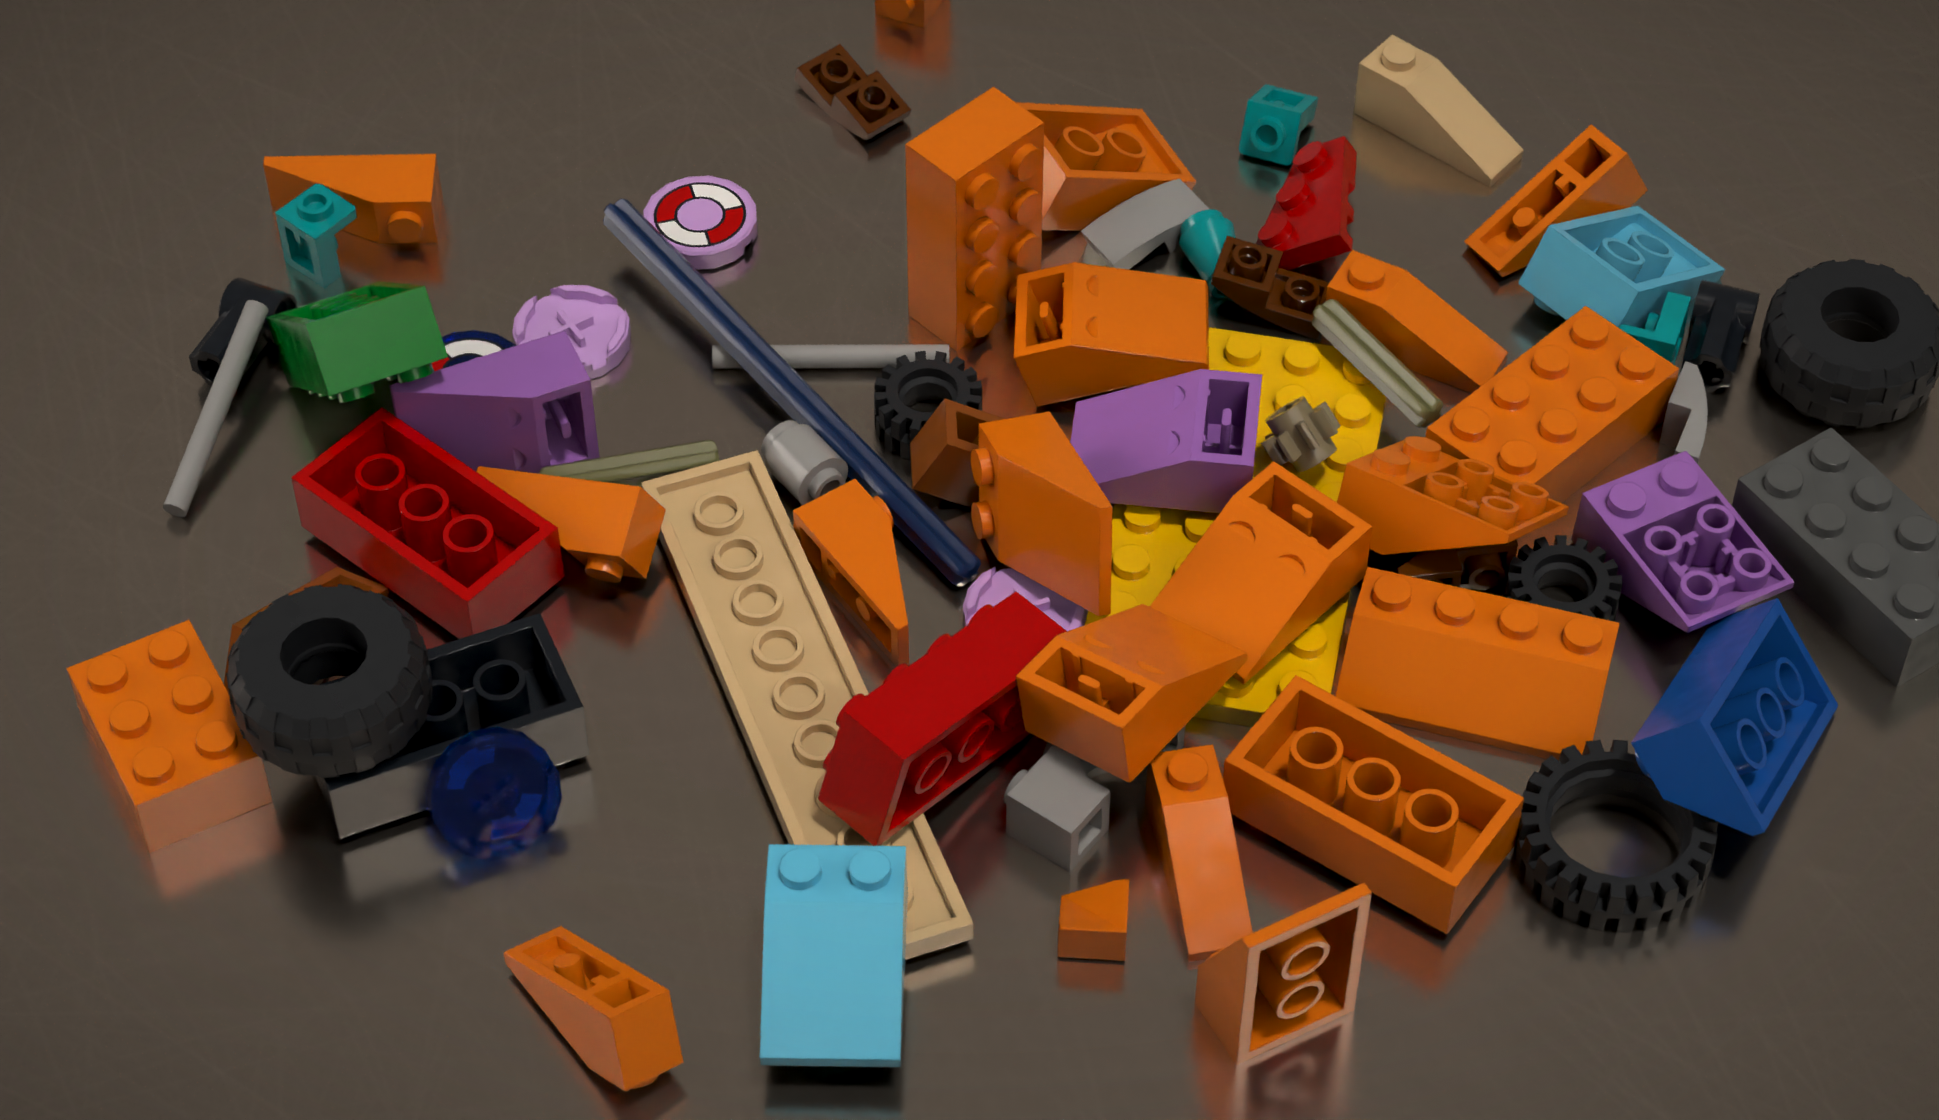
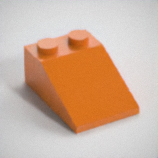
[1016,102,1197,231]
[971,411,1112,616]
[1195,883,1372,1065]

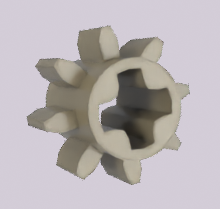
[1261,396,1341,473]

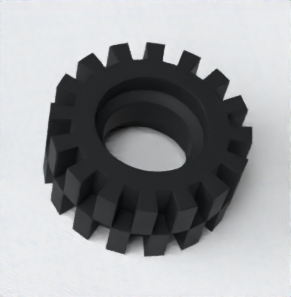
[874,351,982,460]
[1504,535,1622,622]

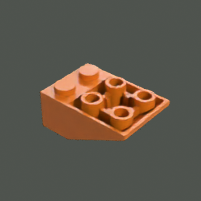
[1014,262,1209,407]
[1337,436,1569,555]
[1149,461,1372,685]
[1016,604,1248,783]

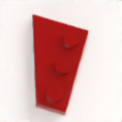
[1256,136,1357,270]

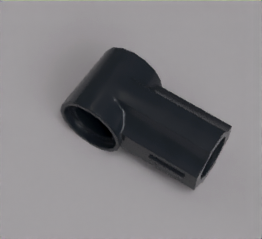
[189,278,297,386]
[1680,280,1760,393]

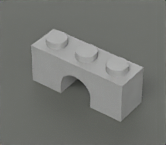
[1004,726,1185,872]

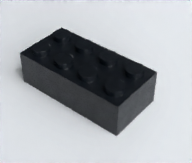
[315,613,590,838]

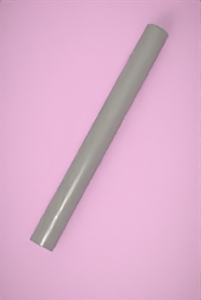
[163,300,268,517]
[712,344,949,369]

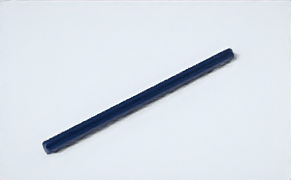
[603,199,981,587]

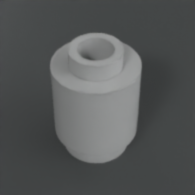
[761,420,848,505]

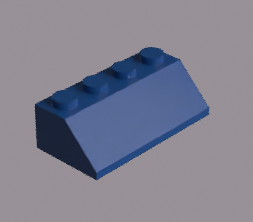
[1631,598,1839,836]

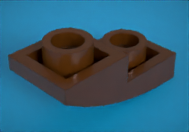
[794,44,911,140]
[1211,236,1330,340]
[1397,539,1518,590]

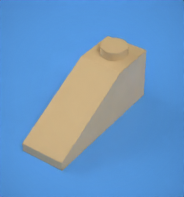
[1354,35,1524,187]

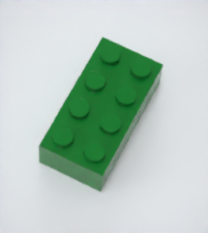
[266,281,448,403]

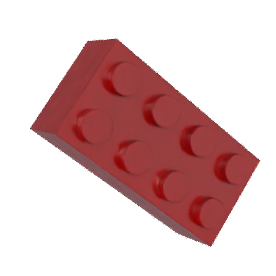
[291,407,564,639]
[818,591,1067,846]

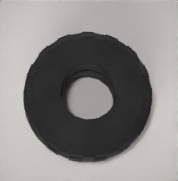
[1759,259,1939,429]
[226,584,432,778]

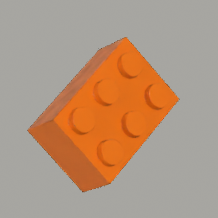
[66,620,273,853]

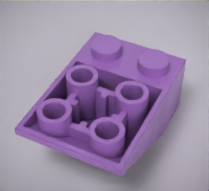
[390,331,600,474]
[1070,369,1262,513]
[1571,451,1794,633]

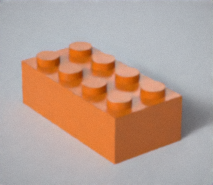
[905,87,1044,352]
[1425,306,1679,539]
[1223,675,1524,934]

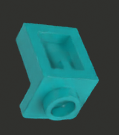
[1239,84,1319,165]
[275,183,357,289]
[1619,291,1691,365]

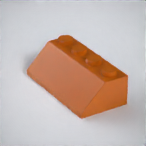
[1336,567,1620,760]

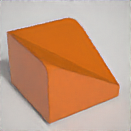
[1057,879,1129,961]

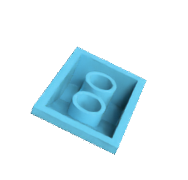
[1518,206,1726,329]
[760,844,908,1067]

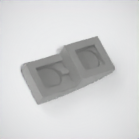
[1081,178,1209,270]
[1659,361,1708,465]

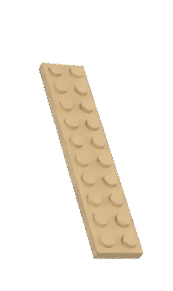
[641,450,974,960]

